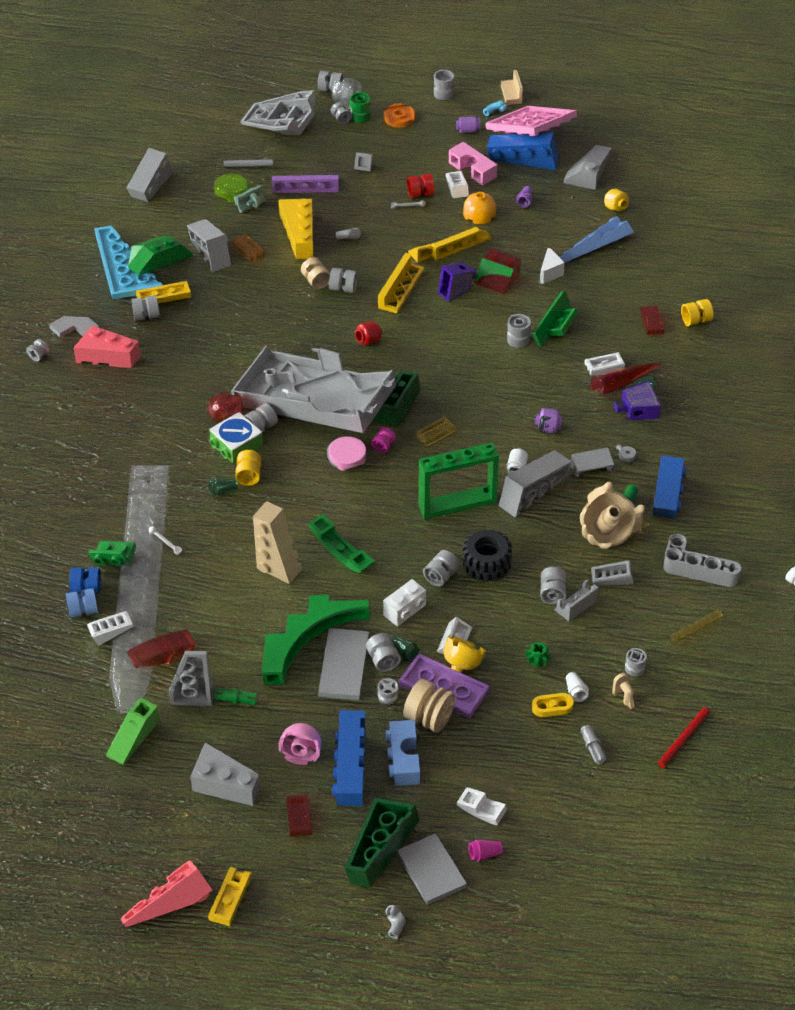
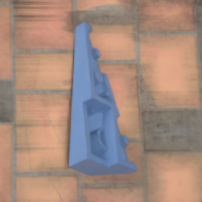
[559,216,634,263]

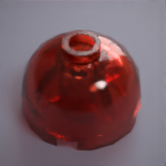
[206,392,244,423]

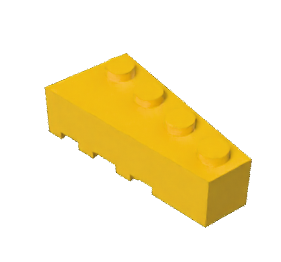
[279,199,313,259]

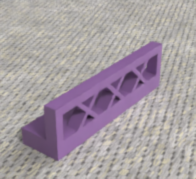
[272,175,339,193]

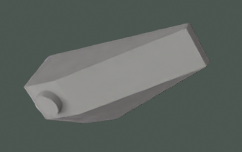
[169,651,214,706]

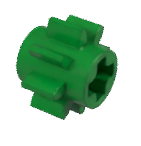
[525,642,551,668]

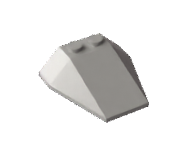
[241,90,315,135]

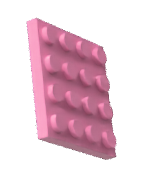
[486,106,577,136]

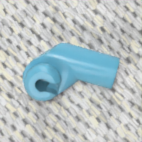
[483,101,507,116]

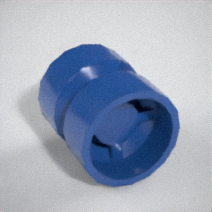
[69,567,101,593]

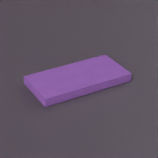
[398,654,490,719]

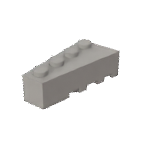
[499,450,572,518]

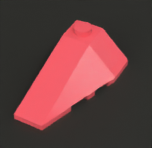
[120,860,212,927]

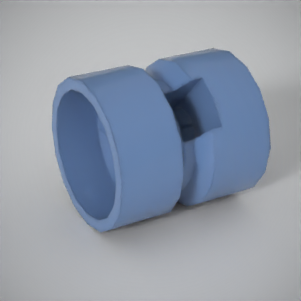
[65,588,98,619]

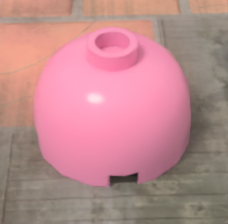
[279,723,322,765]

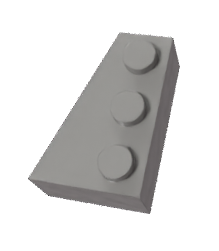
[127,148,173,202]
[190,743,260,806]

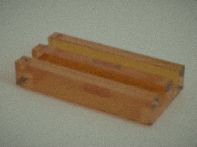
[231,233,265,262]

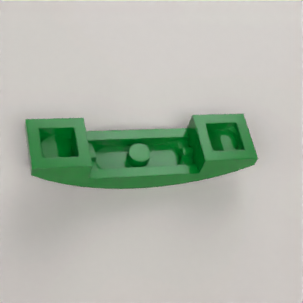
[308,513,375,573]

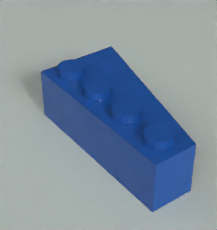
[487,132,559,170]
[332,710,366,806]

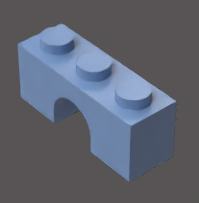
[386,720,420,786]

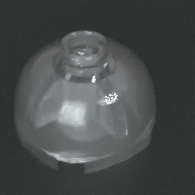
[331,78,363,109]

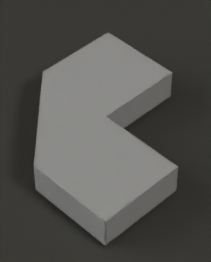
[49,316,99,338]

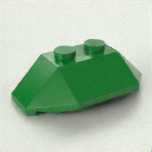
[128,236,193,276]

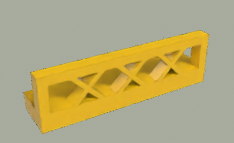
[378,253,424,314]

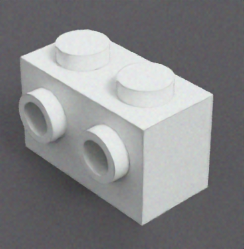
[383,579,426,627]

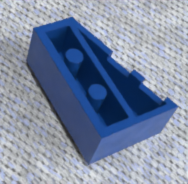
[652,455,687,518]

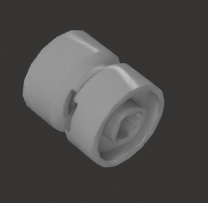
[318,70,344,94]
[434,70,454,100]
[329,268,358,293]
[131,295,160,321]
[507,314,531,348]
[244,403,278,432]
[423,550,460,587]
[540,567,566,604]
[366,633,401,672]

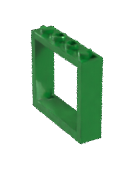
[418,442,499,520]

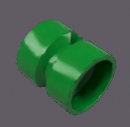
[350,92,371,123]

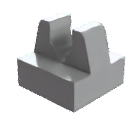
[354,152,373,171]

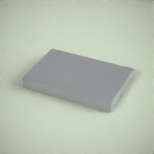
[397,833,467,905]

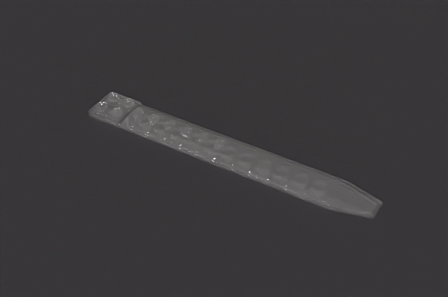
[109,465,170,713]

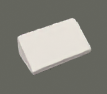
[437,617,472,654]

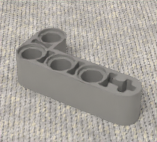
[663,534,741,587]

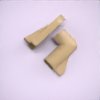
[612,672,635,709]

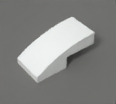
[457,787,507,825]

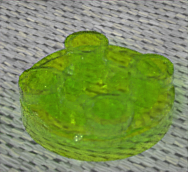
[214,174,248,202]

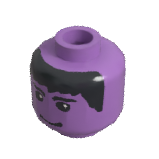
[535,408,562,434]

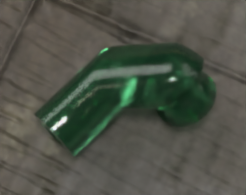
[630,375,658,388]

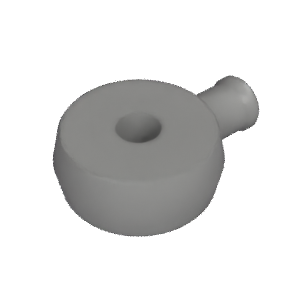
[616,444,636,463]

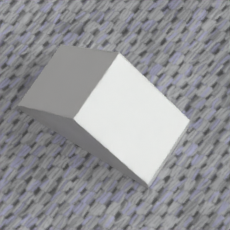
[540,248,564,284]

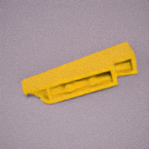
[408,227,491,263]

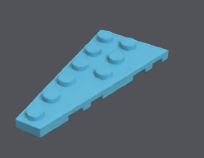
[94,226,163,300]

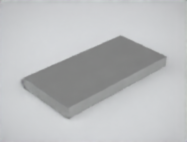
[318,628,369,700]

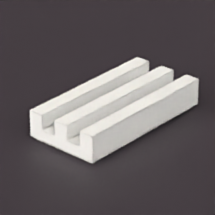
[585,352,625,376]

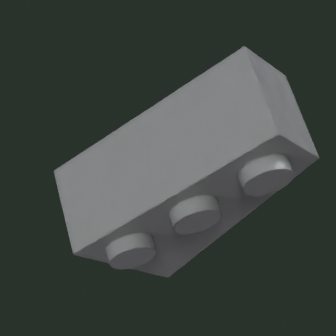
[187,219,231,272]

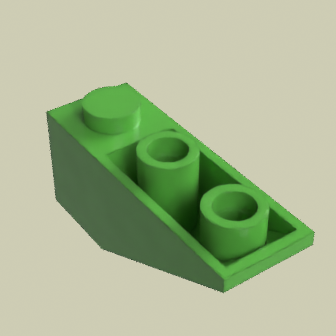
[106,697,160,765]

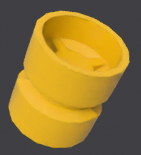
[681,299,713,326]
[235,450,261,486]

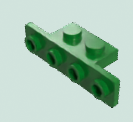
[532,291,578,347]

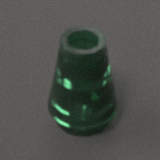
[208,478,238,496]
[391,635,419,661]

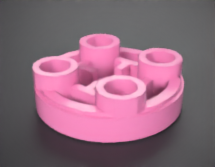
[329,437,366,471]

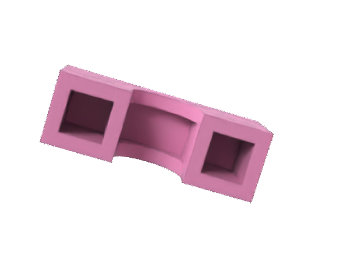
[449,142,497,186]

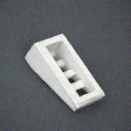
[446,171,469,198]
[87,611,134,646]

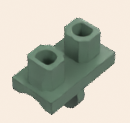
[234,185,266,213]

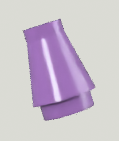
[516,186,533,208]

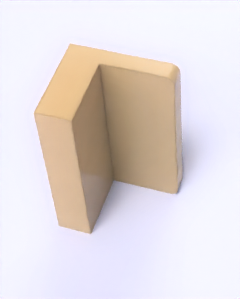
[501,70,523,105]

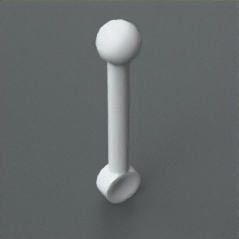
[149,526,182,555]

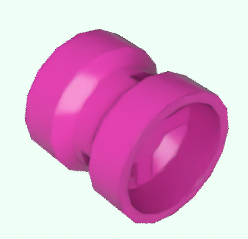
[371,427,396,453]

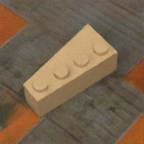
[253,501,303,584]

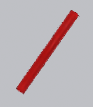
[657,707,710,768]

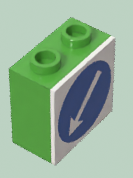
[209,412,263,464]

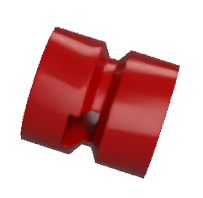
[407,173,434,198]

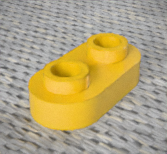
[532,693,574,717]

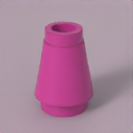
[469,840,503,862]

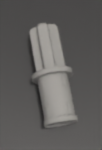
[580,725,606,765]

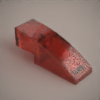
[127,629,196,668]

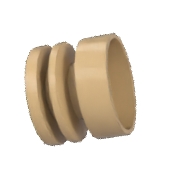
[403,679,456,733]

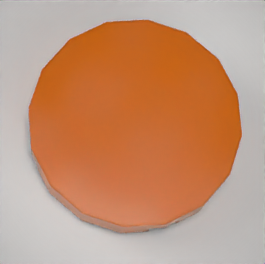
[384,103,415,128]

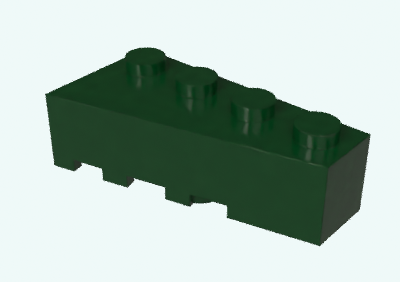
[345,798,420,888]

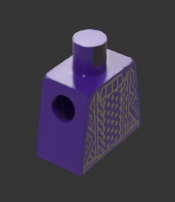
[437,262,478,302]
[614,382,661,420]

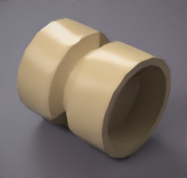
[301,257,330,290]

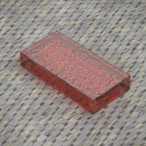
[640,305,665,335]
[286,794,312,837]

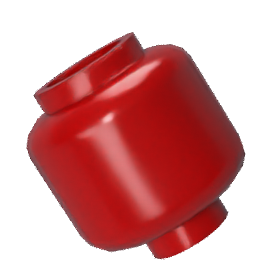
[355,321,382,346]

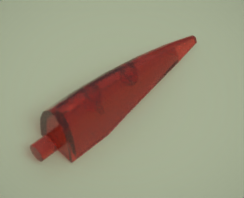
[590,362,660,395]

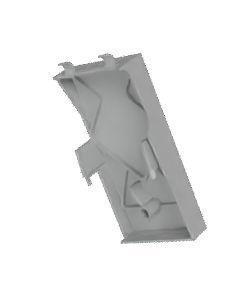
[231,346,396,433]

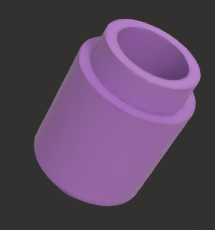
[456,116,480,133]

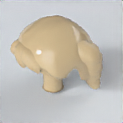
[580,482,645,549]

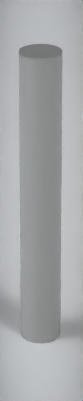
[224,159,273,167]

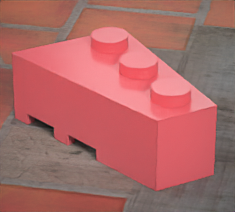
[74,325,141,368]

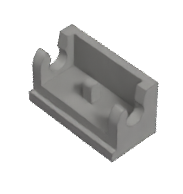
[571,447,614,477]
[555,580,598,622]

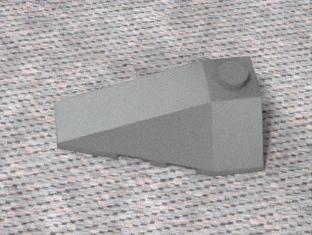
[563,145,612,190]

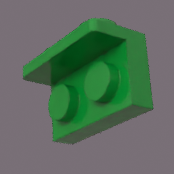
[88,541,137,566]

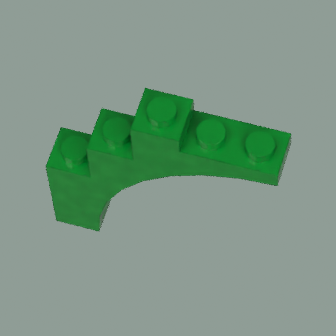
[262,595,371,685]

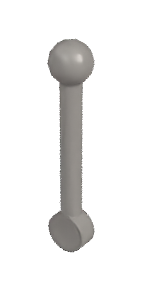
[391,200,426,209]

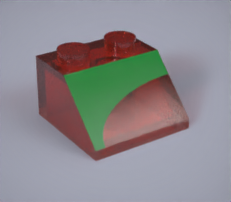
[474,248,521,295]

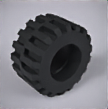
[462,529,512,582]

